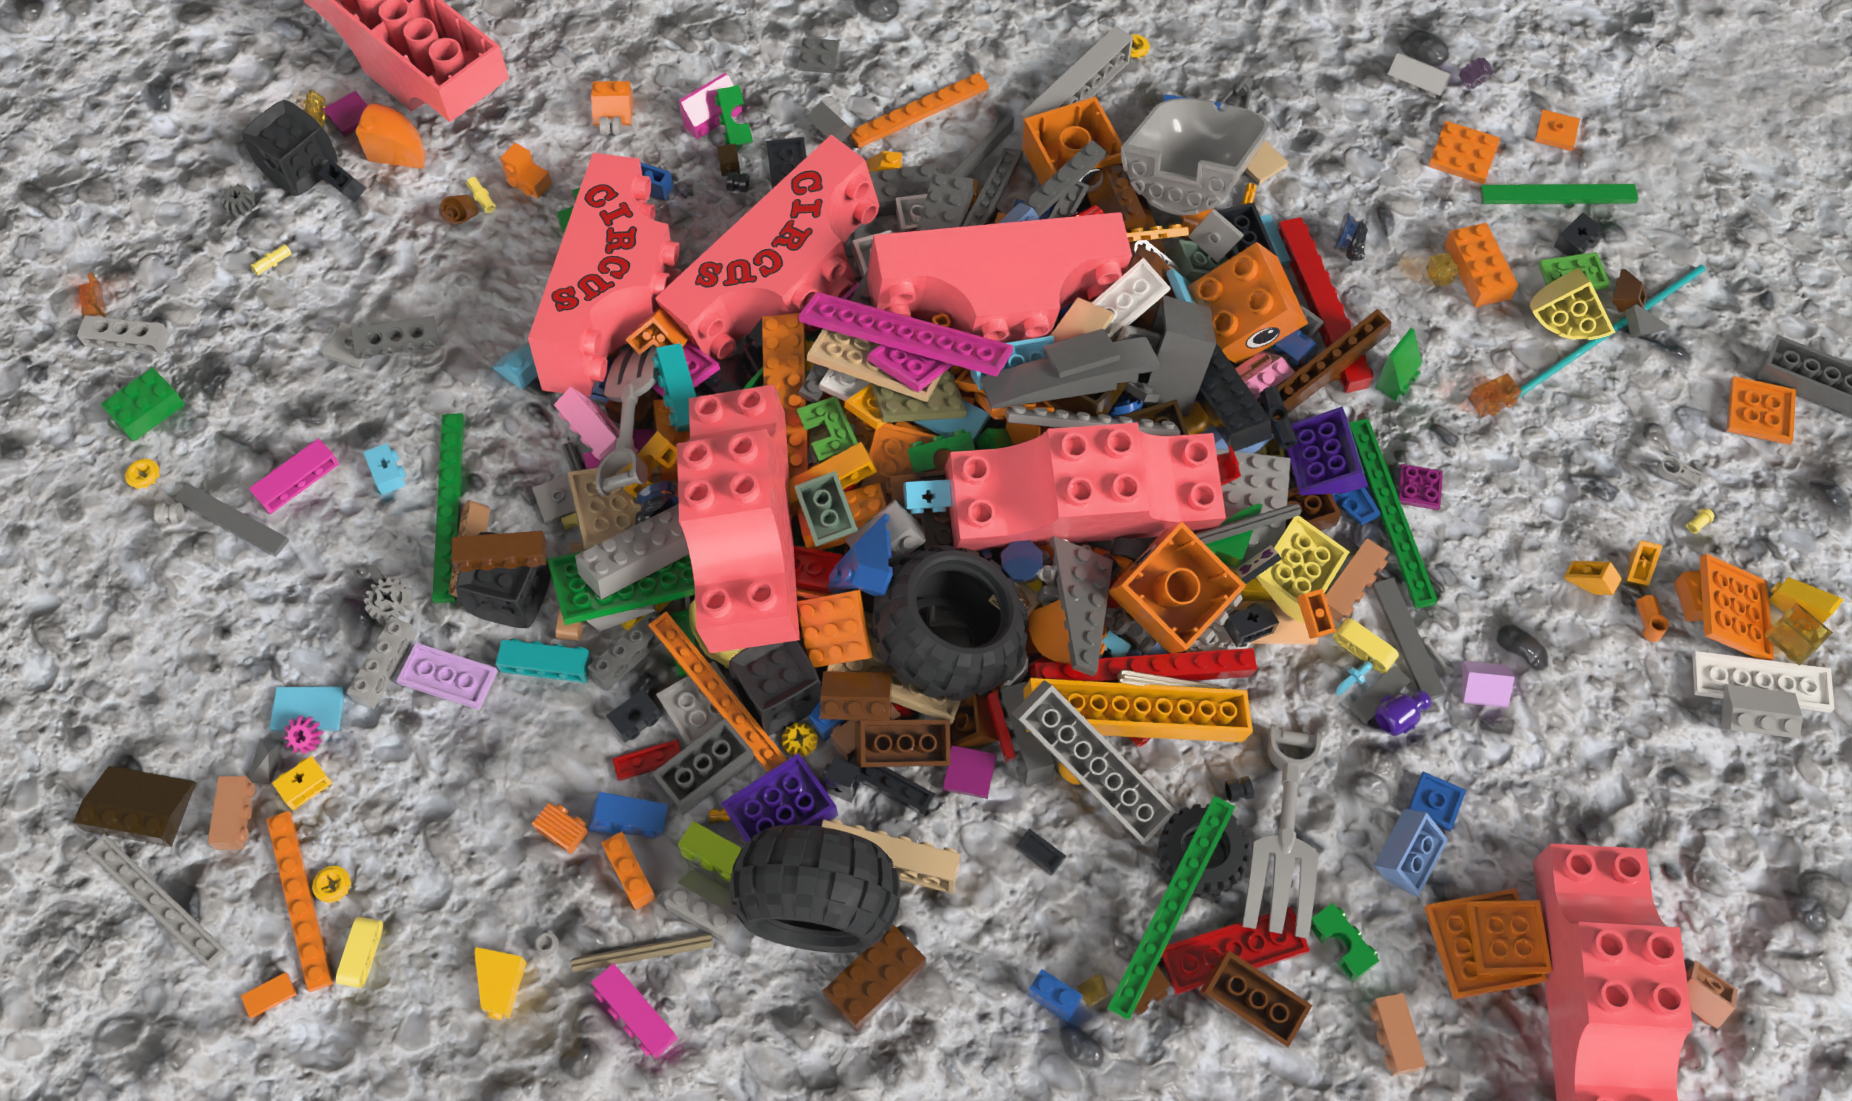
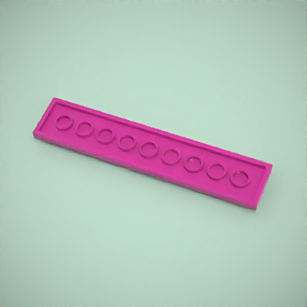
[799,292,1013,377]

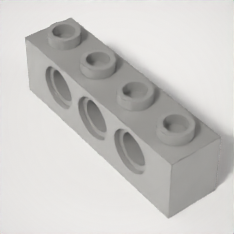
[77,315,170,355]
[347,616,417,710]

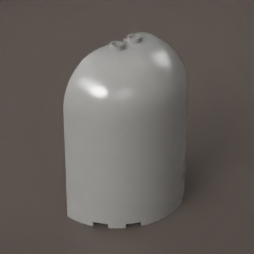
[1121,98,1268,215]

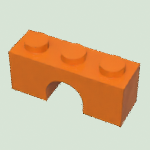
[601,832,656,910]

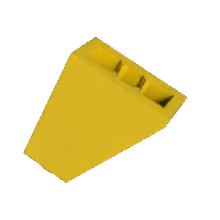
[1769,577,1844,632]
[474,947,527,1021]

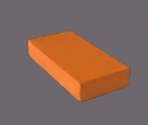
[240,972,297,1019]

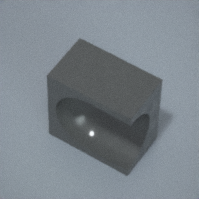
[1138,295,1216,417]

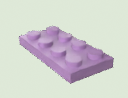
[396,642,498,710]

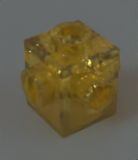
[1426,252,1459,287]

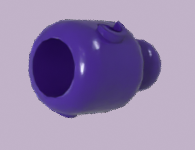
[1375,690,1432,736]

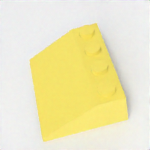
[1256,516,1349,624]

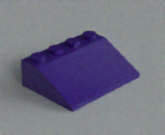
[1288,406,1368,495]
[721,753,838,843]

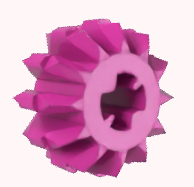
[282,715,324,754]

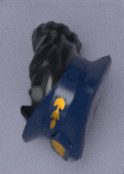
[1334,213,1368,262]
[635,480,679,525]

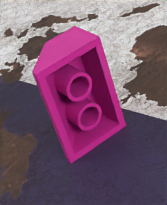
[679,73,742,139]

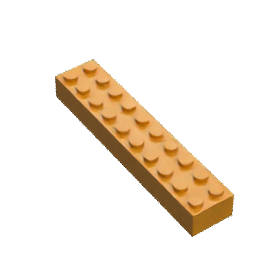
[1023,678,1253,742]

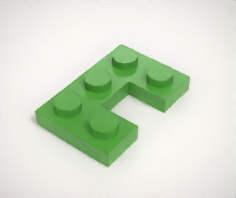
[1538,252,1610,290]
[796,396,858,464]

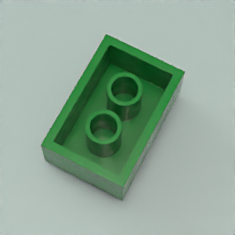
[100,367,185,442]

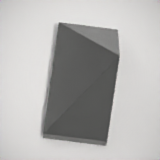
[248,738,283,785]

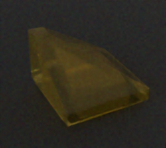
[1077,974,1109,1008]

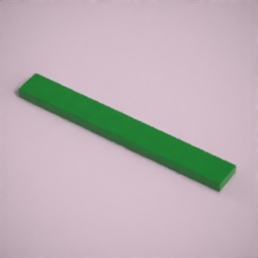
[1480,184,1639,204]

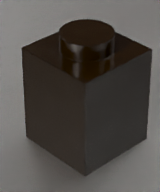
[717,144,740,177]

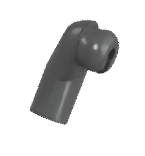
[354,565,387,586]

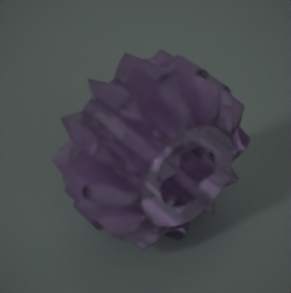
[1459,58,1493,89]

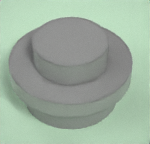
[534,932,559,957]

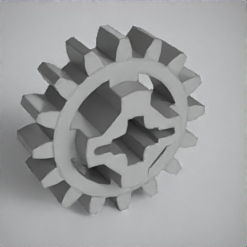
[364,577,414,623]

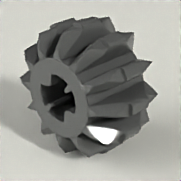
[220,183,256,217]

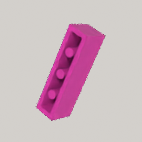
[249,438,339,514]
[591,963,678,1059]

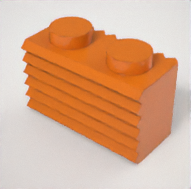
[1297,589,1337,639]
[532,802,588,855]

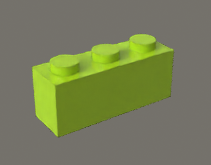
[678,821,742,883]

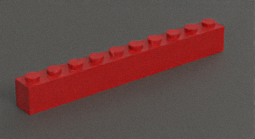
[1277,217,1374,393]
[1030,648,1257,683]

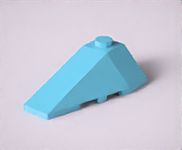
[970,336,1055,390]
[492,342,538,390]

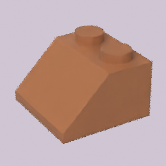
[1686,960,1738,1029]

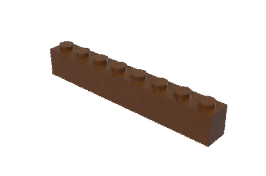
[1259,309,1392,420]

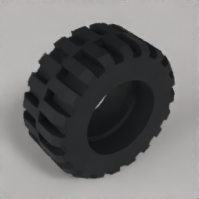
[1157,804,1250,898]

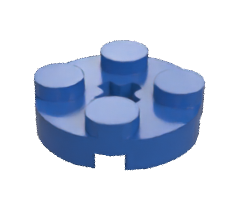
[1106,394,1144,419]

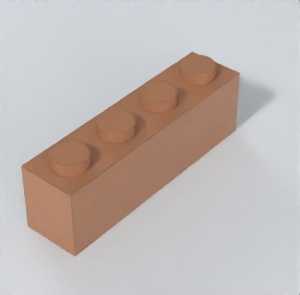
[1325,538,1389,623]

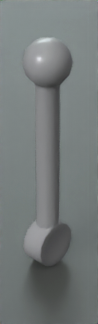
[1422,637,1454,676]

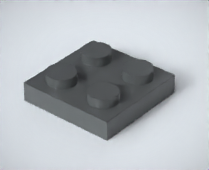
[798,37,840,74]

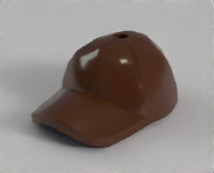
[439,195,478,225]

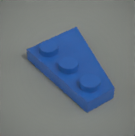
[1332,487,1381,525]

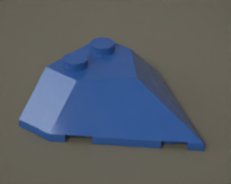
[828,513,893,596]

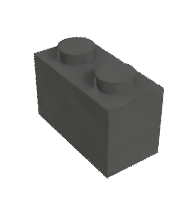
[807,101,853,142]

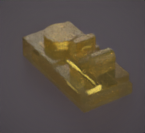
[303,89,326,129]

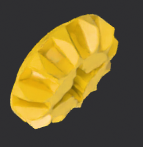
[1130,34,1150,60]
[125,458,160,490]
[782,722,818,757]
[312,866,351,904]

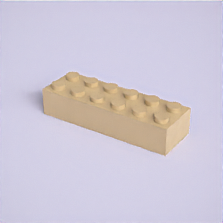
[822,819,960,894]

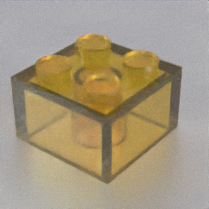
[1763,602,1833,666]

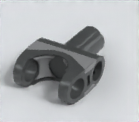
[1112,606,1157,655]

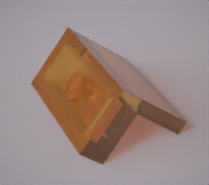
[78,272,106,319]

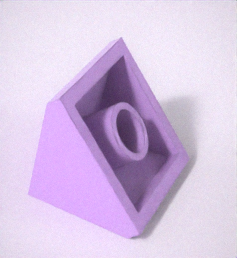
[1462,661,1514,708]

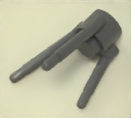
[1219,76,1253,109]

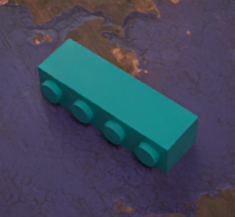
[652,343,696,433]
[496,639,592,683]

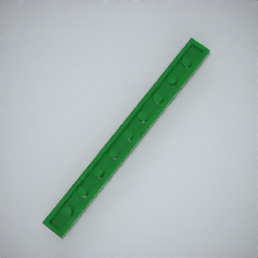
[432,413,464,604]
[1349,418,1438,609]
[1107,796,1236,1021]

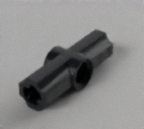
[1260,386,1297,450]

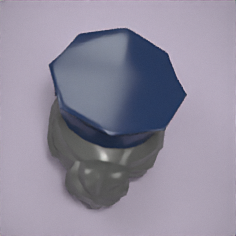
[1000,540,1051,585]

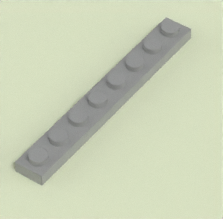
[1005,405,1180,436]

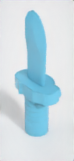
[1336,661,1373,696]

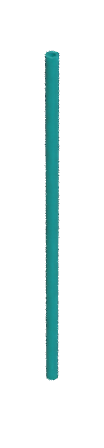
[1513,265,1705,399]

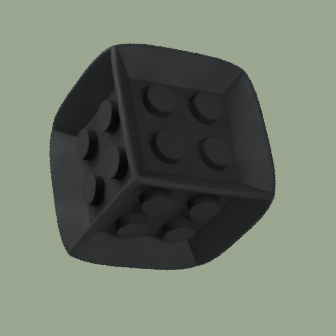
[242,100,338,196]
[456,532,551,628]
[728,640,822,736]

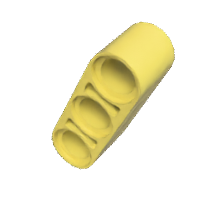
[1333,618,1399,673]
[336,916,383,988]

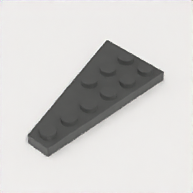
[1050,536,1113,676]

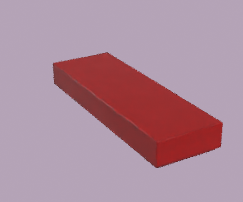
[986,692,1016,763]
[612,739,681,781]

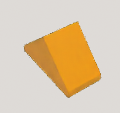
[1626,540,1662,586]

